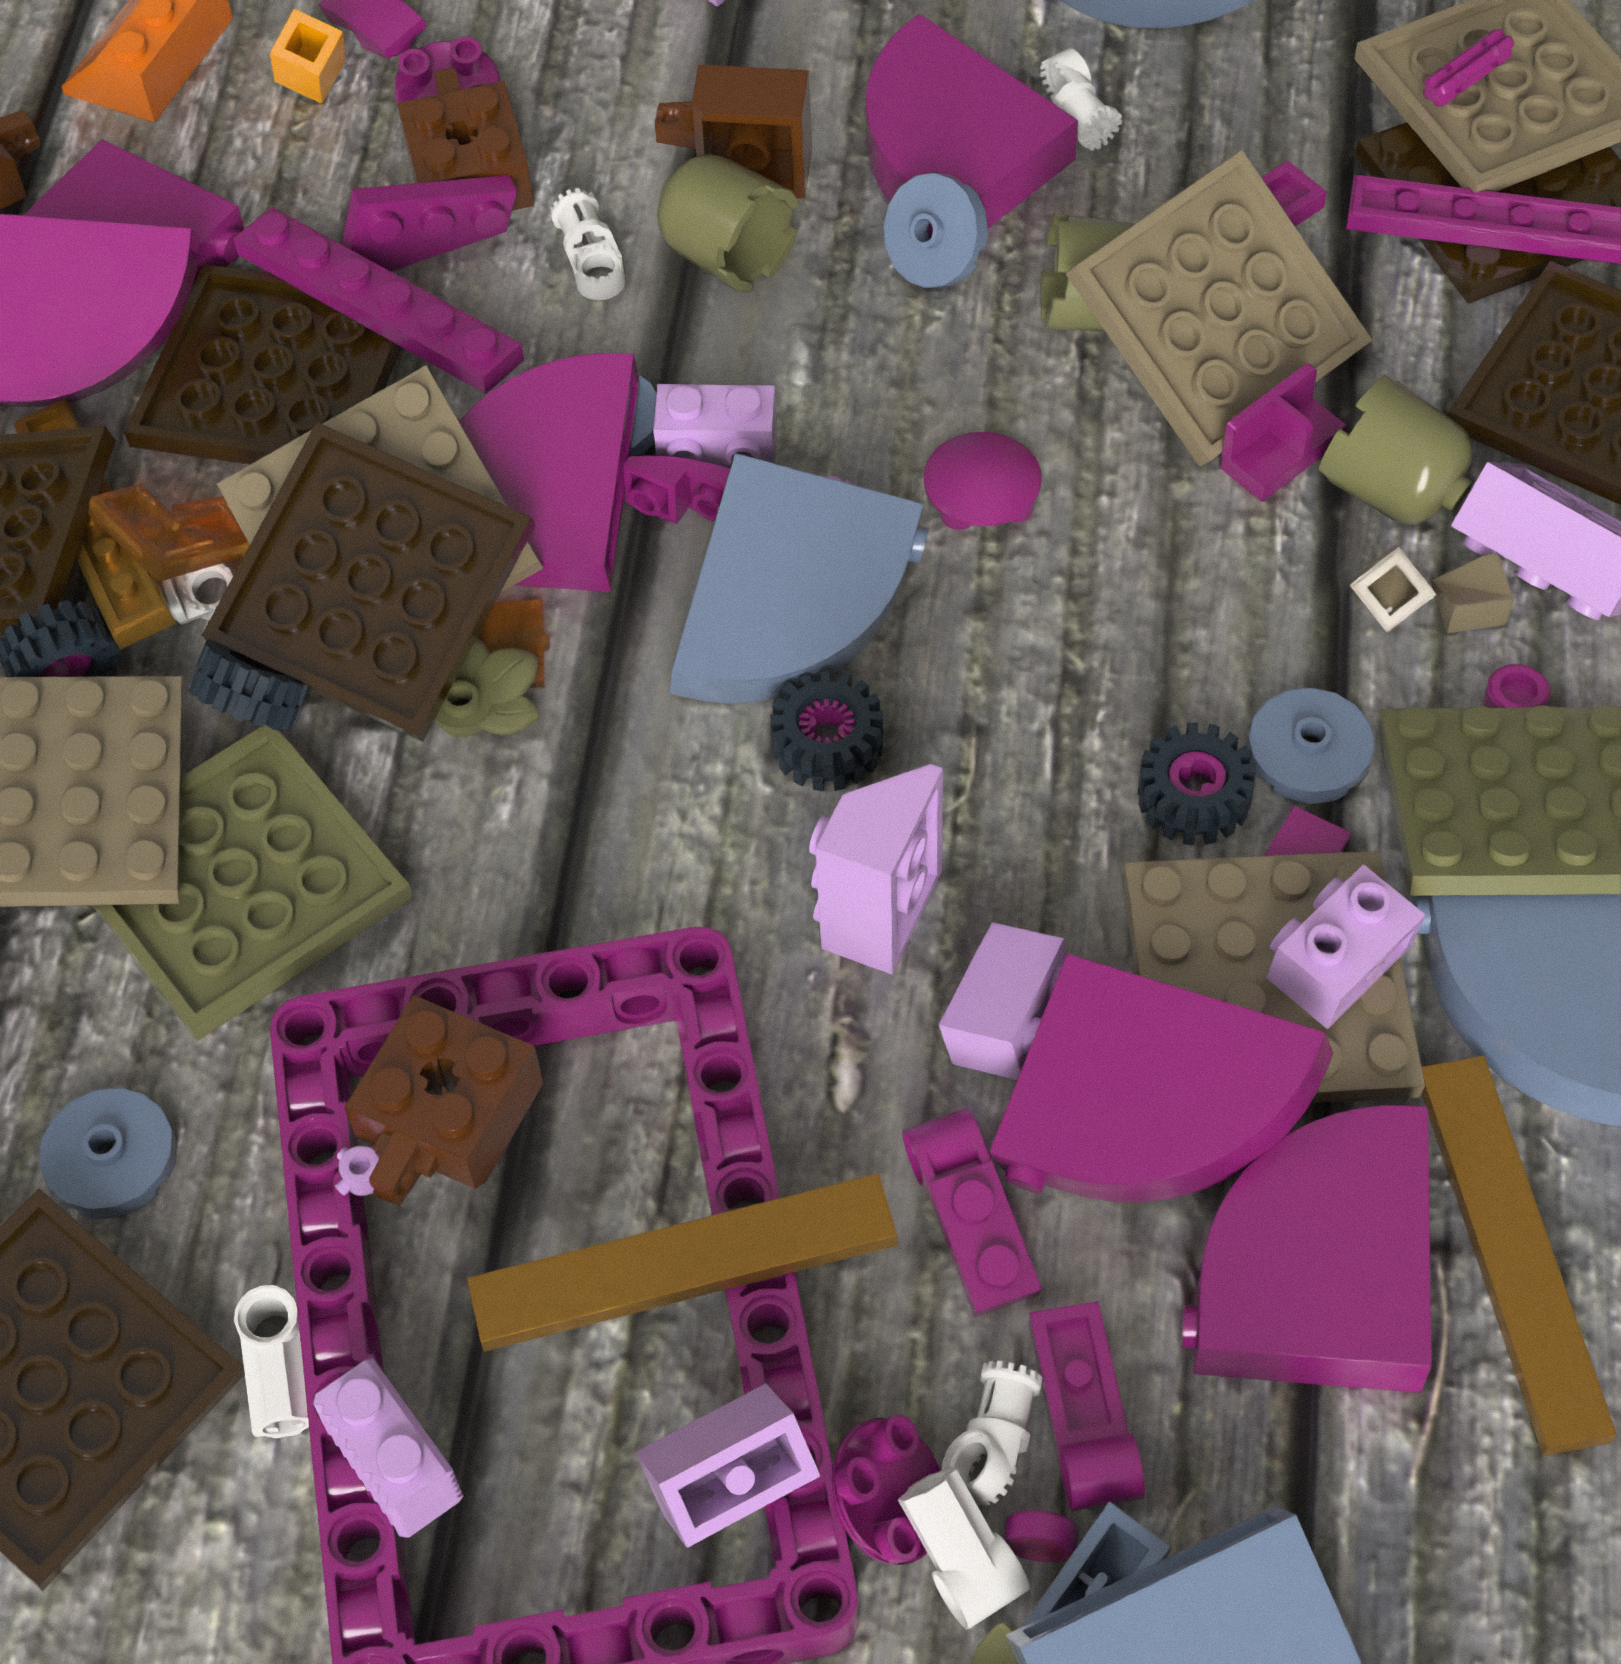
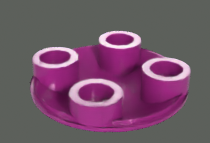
[394,37,501,103]
[924,432,1041,530]
[832,1415,940,1565]

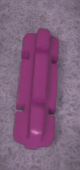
[1422,29,1514,106]

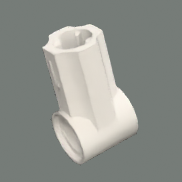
[234,1285,309,1438]
[898,1467,1030,1630]

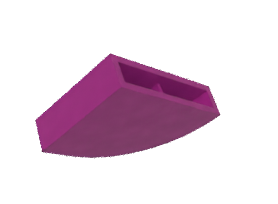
[866,14,1078,238]
[22,139,244,286]
[0,214,199,407]
[459,353,640,592]
[989,954,1333,1202]
[1181,1105,1431,1393]

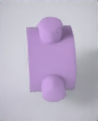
[335,1146,380,1196]

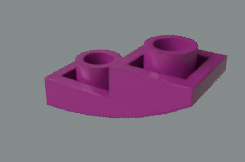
[318,0,428,59]
[623,456,730,524]

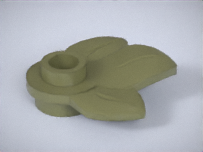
[434,638,540,737]

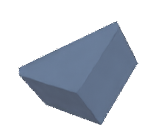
[1022,1501,1172,1626]

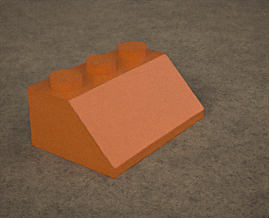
[61,0,233,123]

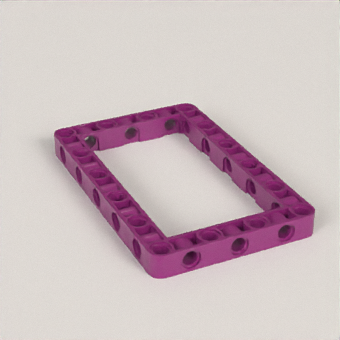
[270,927,858,1664]

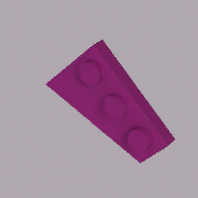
[341,175,517,272]

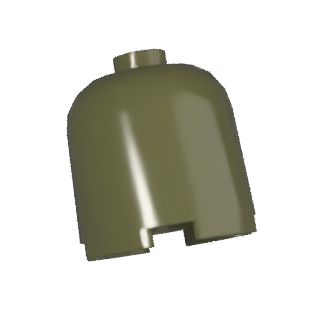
[657,154,799,292]
[1040,214,1136,332]
[1319,375,1473,525]

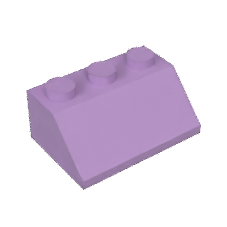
[1451,462,1621,620]
[809,764,943,975]

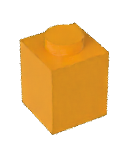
[270,9,346,104]

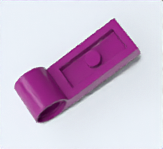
[902,1108,1042,1318]
[1028,1301,1145,1511]

